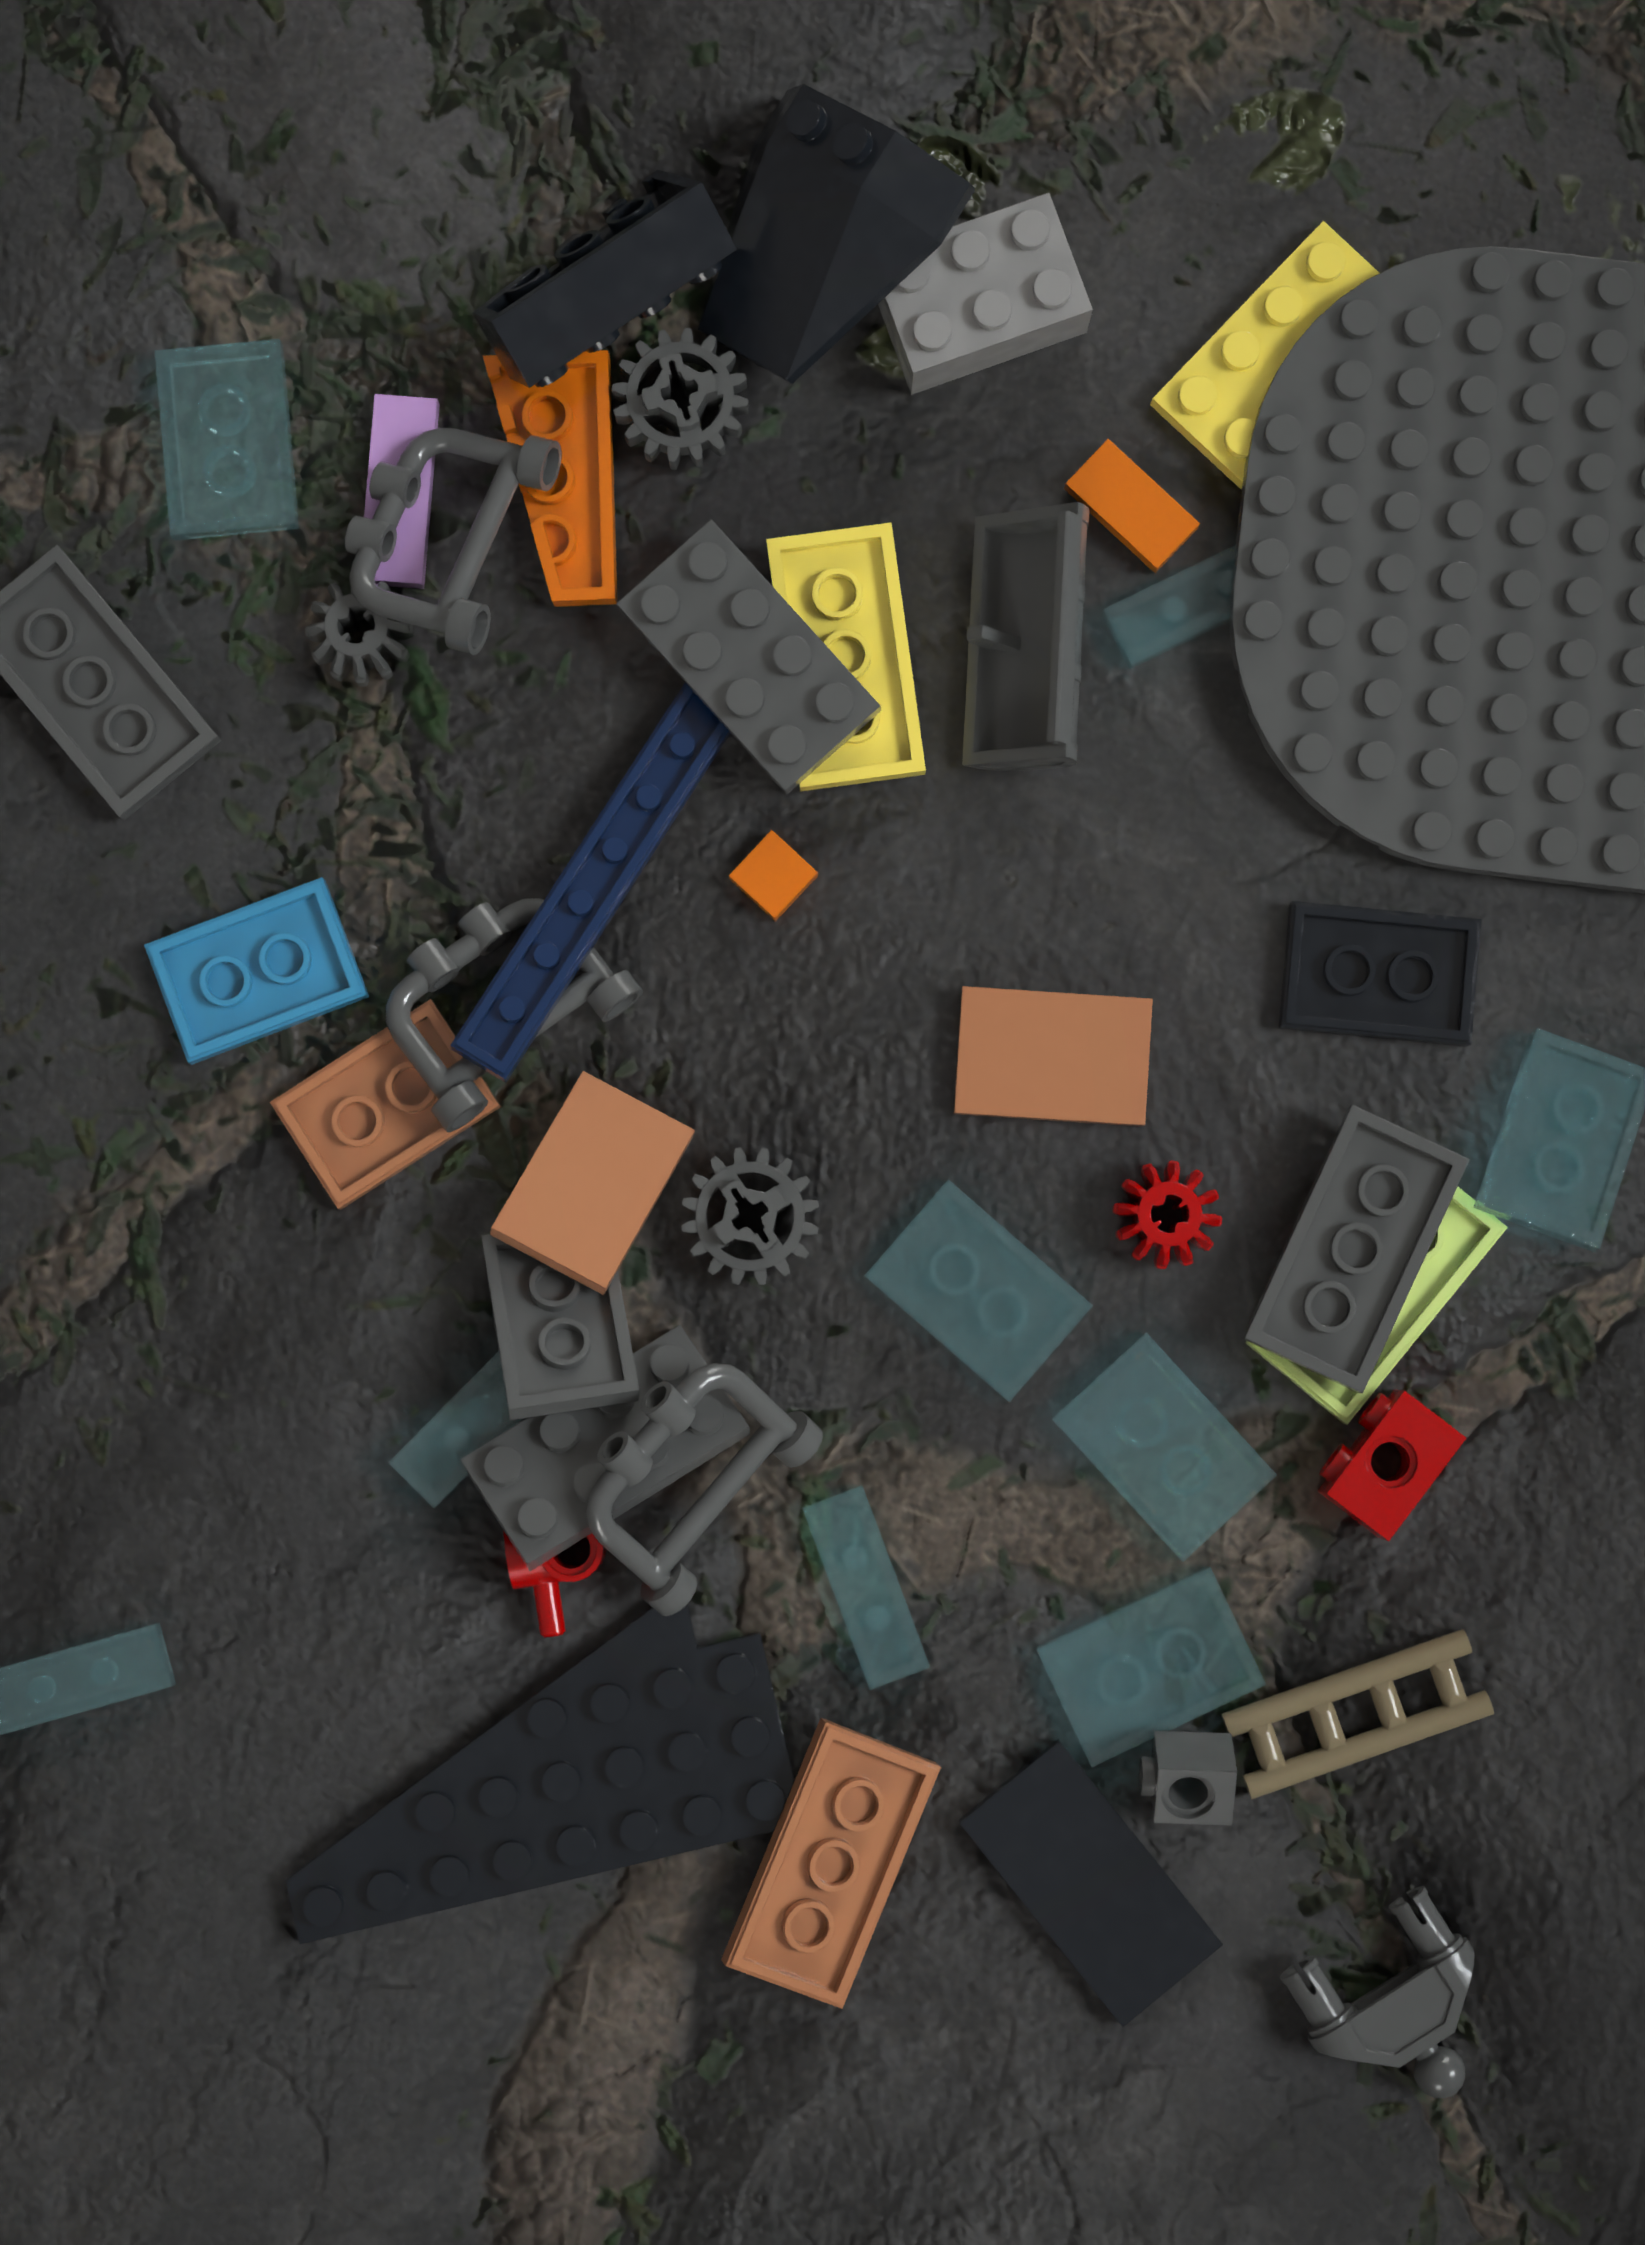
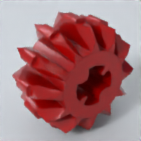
[1112,1160,1222,1270]

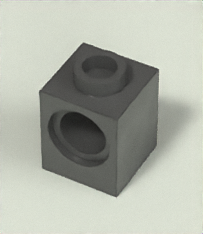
[1139,1731,1237,1826]

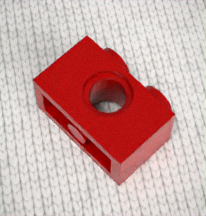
[1318,1390,1466,1541]

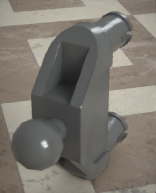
[1280,1886,1475,2098]

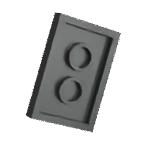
[481,1234,639,1420]

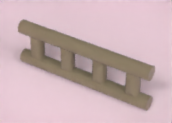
[1221,1629,1494,1800]

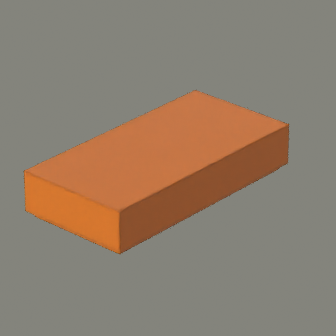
[1064,439,1200,573]

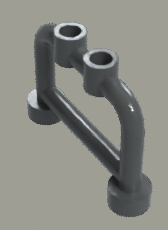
[345,427,562,655]
[385,898,643,1132]
[585,1363,823,1616]

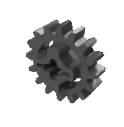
[612,328,749,470]
[681,1147,819,1286]

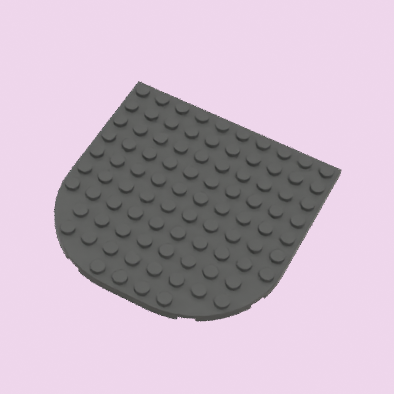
[1229,246,1645,894]

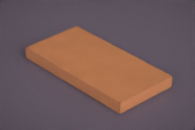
[721,1718,941,2009]

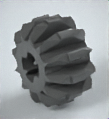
[305,581,415,687]

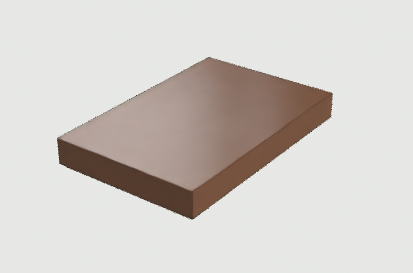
[954,986,1153,1127]
[270,999,501,1210]
[490,1071,695,1295]

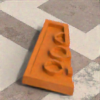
[483,350,617,607]

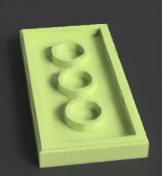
[1245,1187,1508,1425]

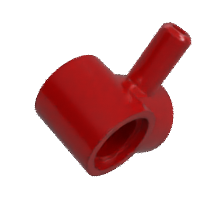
[504,1532,607,1638]

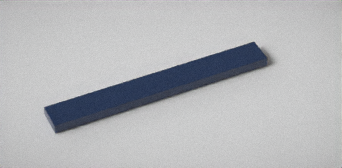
[450,683,730,1083]

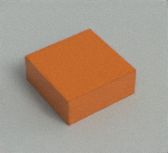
[729,830,818,922]

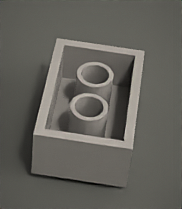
[878,193,1093,395]

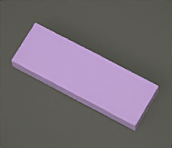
[364,394,440,589]

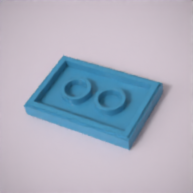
[144,877,369,1065]

